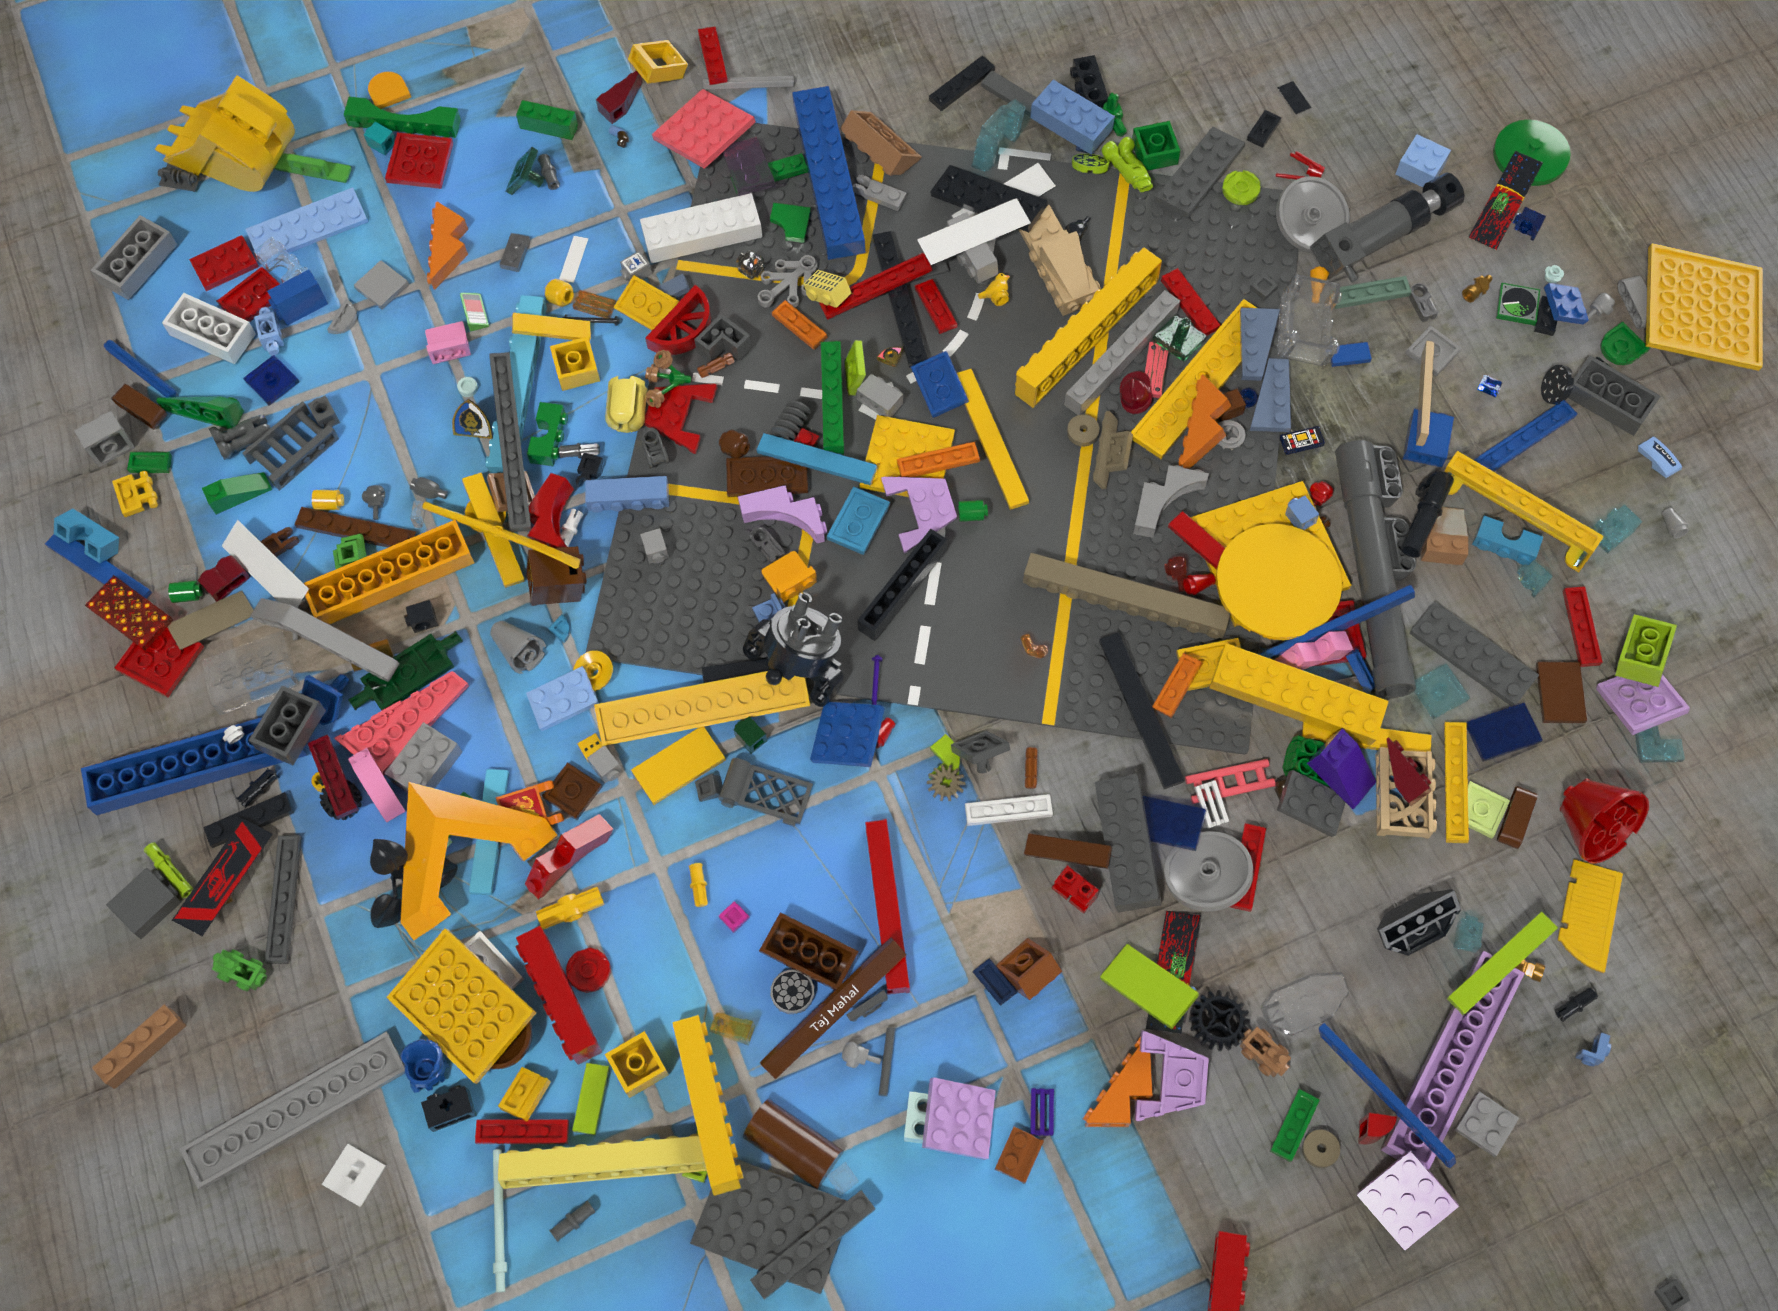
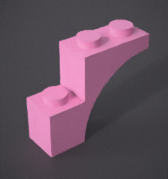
[1275,631,1353,670]

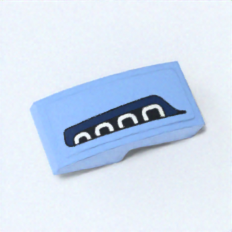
[1638,437,1682,478]

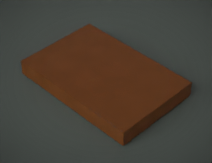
[1536,662,1587,723]

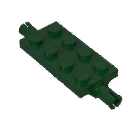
[348,631,463,711]

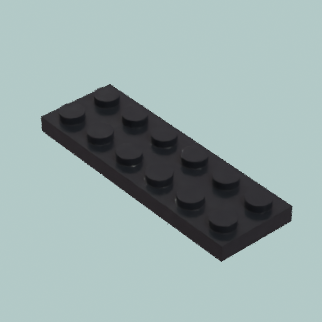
[930,165,1048,233]

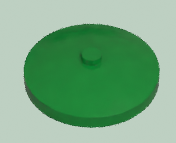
[1493,120,1571,186]

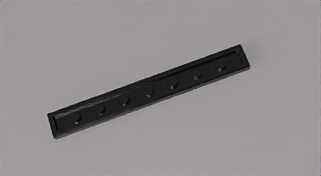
[1099,632,1185,789]

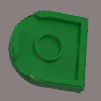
[1600,322,1650,365]

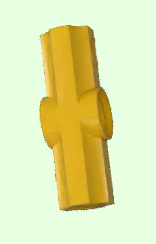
[536,887,605,930]

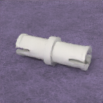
[561,509,583,547]

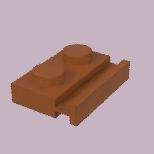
[995,1127,1044,1184]

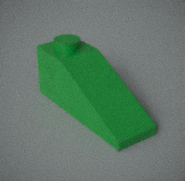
[202,472,272,515]

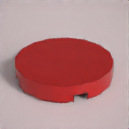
[566,948,611,993]

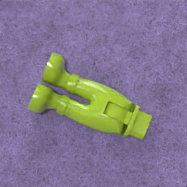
[1102,136,1153,192]

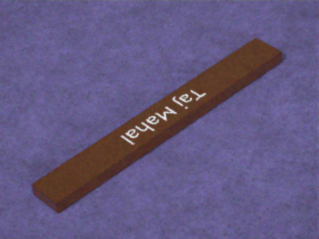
[759,938,907,1080]

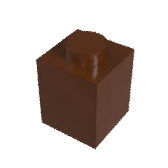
[1219,389,1246,422]

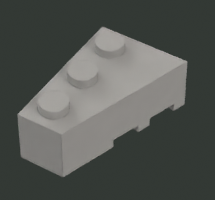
[947,212,998,284]

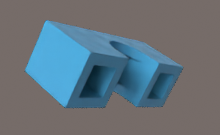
[54,509,119,563]
[1472,516,1543,566]

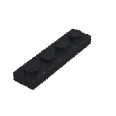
[929,55,995,111]
[203,792,294,848]

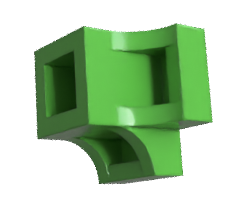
[333,534,367,569]

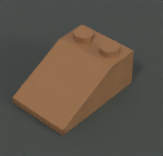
[1421,507,1468,565]

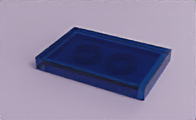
[1466,703,1543,762]
[1143,796,1207,851]

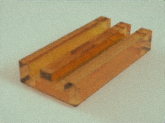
[572,290,616,318]

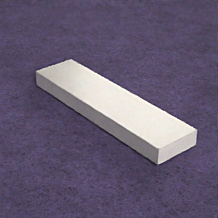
[965,794,1053,826]

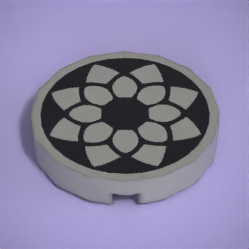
[770,970,814,1014]

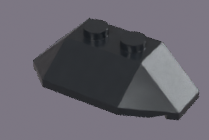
[1377,889,1461,956]

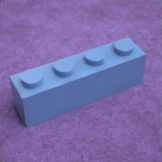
[585,476,669,512]

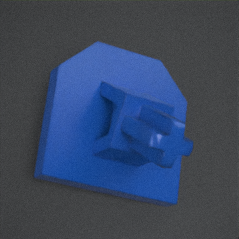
[301,674,350,725]

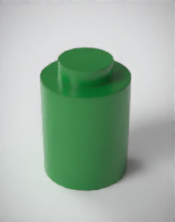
[958,500,988,522]
[168,580,203,603]

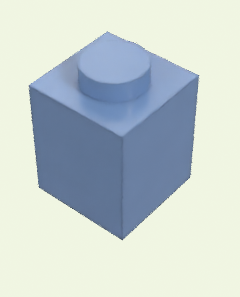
[1285,496,1319,530]

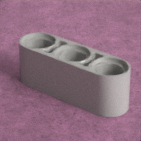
[1617,276,1647,329]

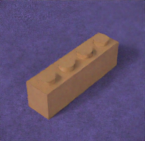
[92,1004,187,1089]

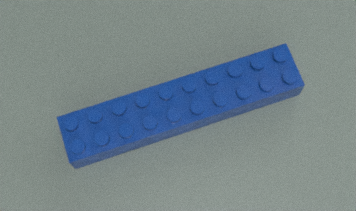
[792,86,865,260]
[81,717,307,815]

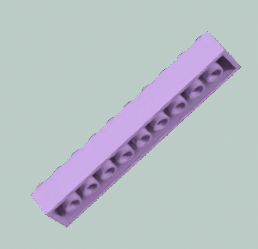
[1381,951,1525,1170]

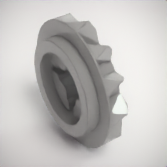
[1217,420,1246,451]

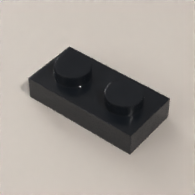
[1247,110,1282,148]
[1534,295,1557,336]

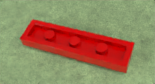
[698,26,728,85]
[1161,268,1221,338]
[1562,586,1603,667]
[1230,823,1266,912]
[475,1119,569,1144]

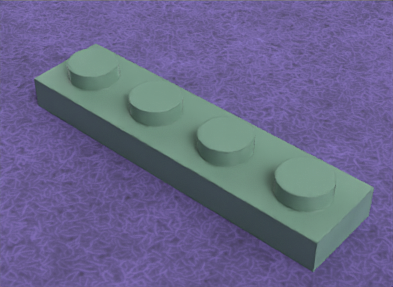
[1330,276,1411,309]

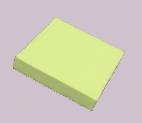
[1468,781,1510,839]

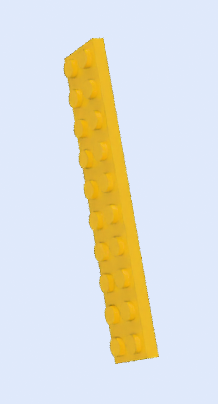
[1131,299,1257,459]
[594,671,810,746]

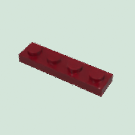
[307,734,359,819]

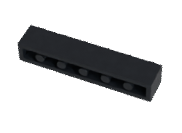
[857,528,947,641]

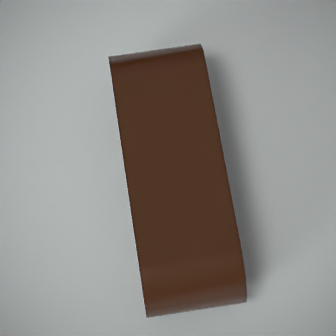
[111,384,168,430]
[1497,786,1538,849]

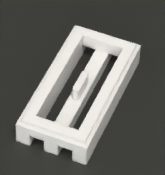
[1194,780,1229,828]

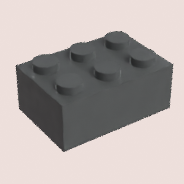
[249,685,326,766]

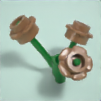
[645,350,691,408]

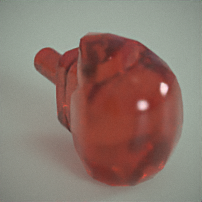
[1164,556,1187,592]

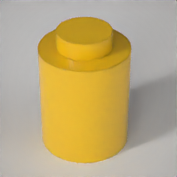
[312,490,344,510]

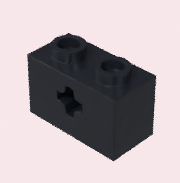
[421,1085,477,1132]

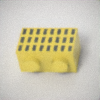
[803,270,851,308]

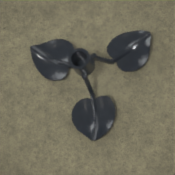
[370,839,458,928]

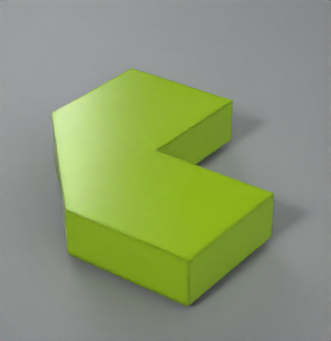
[929,734,960,788]

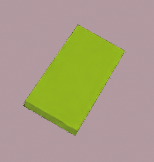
[1100,944,1199,1030]

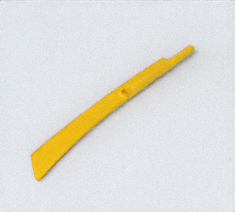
[422,502,581,569]

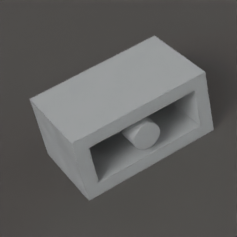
[857,374,903,417]

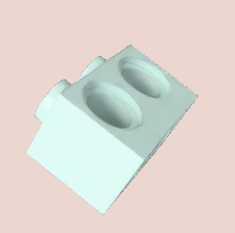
[904,1092,928,1143]

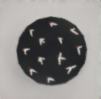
[1541,365,1574,405]

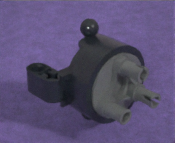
[743,592,844,707]

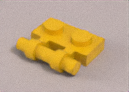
[112,471,158,517]

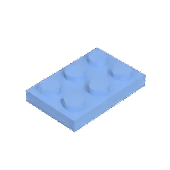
[526,666,599,731]

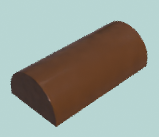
[759,912,859,990]
[743,1099,844,1189]

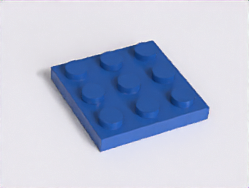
[810,702,885,767]

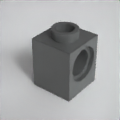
[308,395,340,429]

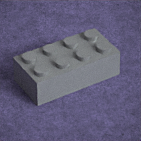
[90,215,177,300]

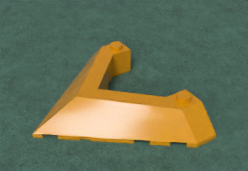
[400,782,557,940]

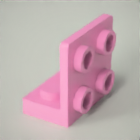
[425,321,471,364]

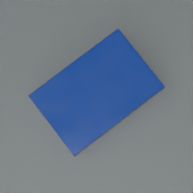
[911,351,969,418]

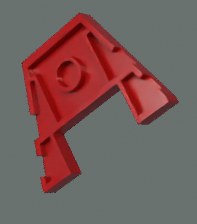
[644,384,717,454]

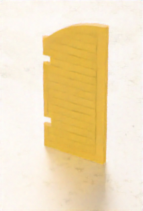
[1558,860,1623,973]

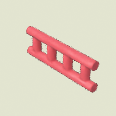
[1185,759,1275,804]

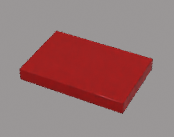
[217,267,280,322]

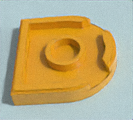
[368,72,411,109]

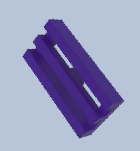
[1030,1088,1054,1136]

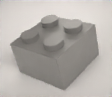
[74,411,135,467]

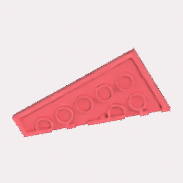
[334,671,469,775]

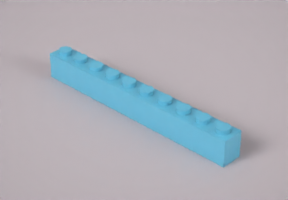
[485,295,547,474]

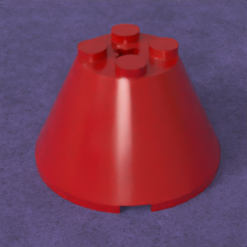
[1560,778,1649,864]

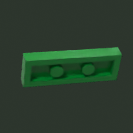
[1270,1089,1320,1162]

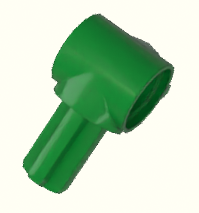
[1102,92,1127,137]

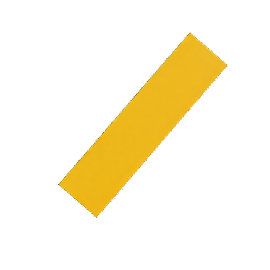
[512,313,591,341]

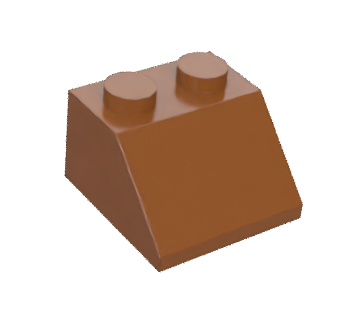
[996,938,1062,1000]

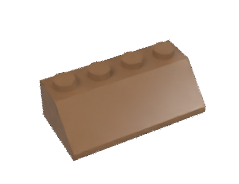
[840,110,922,176]

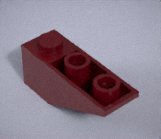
[596,70,642,124]
[1386,737,1432,806]

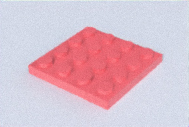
[652,89,756,169]

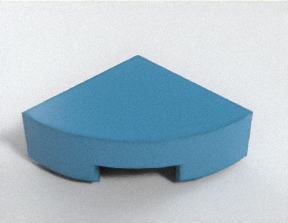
[548,614,570,643]

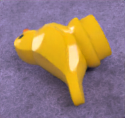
[978,273,1010,306]

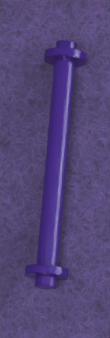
[871,655,882,705]

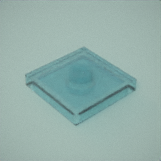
[1414,664,1470,719]

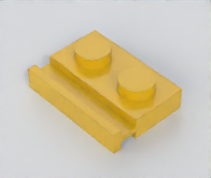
[498,1067,551,1122]

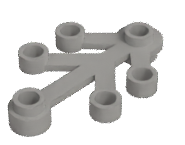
[758,255,818,308]

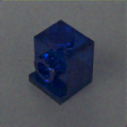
[1513,207,1546,241]

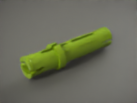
[144,842,194,898]

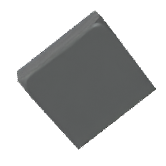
[695,774,723,802]

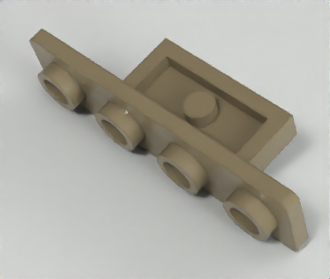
[1093,411,1133,489]

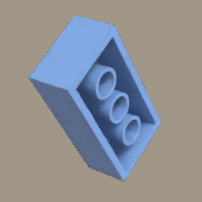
[1030,80,1115,155]

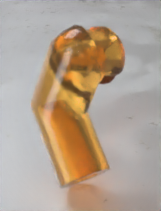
[1020,634,1048,659]

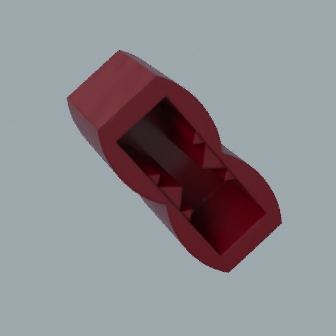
[198,555,249,602]

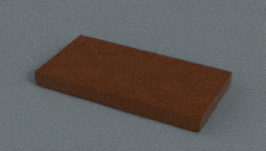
[726,456,808,497]

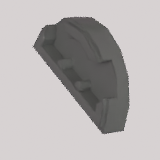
[846,990,888,1022]

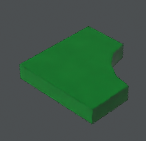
[770,203,811,243]

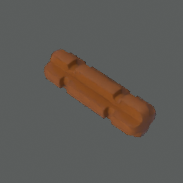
[697,352,734,378]
[1025,747,1037,789]

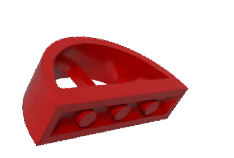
[645,285,711,355]

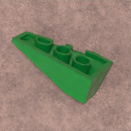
[156,396,244,429]

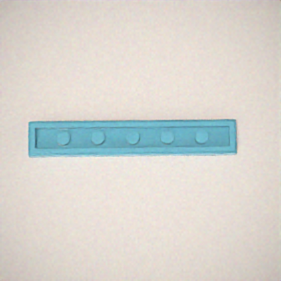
[469,769,509,895]

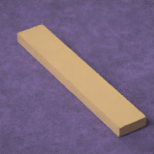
[1416,341,1434,446]

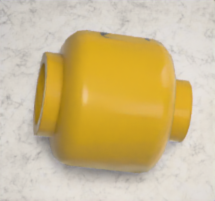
[545,279,574,307]

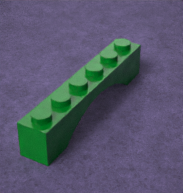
[343,96,461,138]
[821,341,844,456]

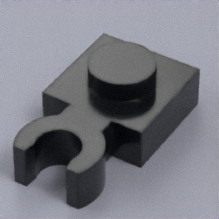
[576,453,604,487]

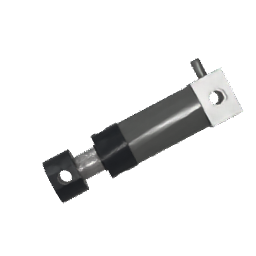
[1310,172,1465,283]

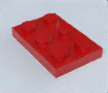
[189,235,259,291]

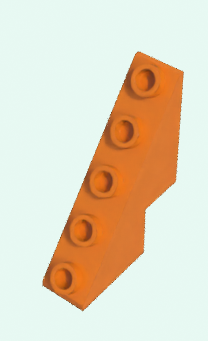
[427,201,468,289]
[1179,375,1231,469]
[1083,1036,1152,1127]

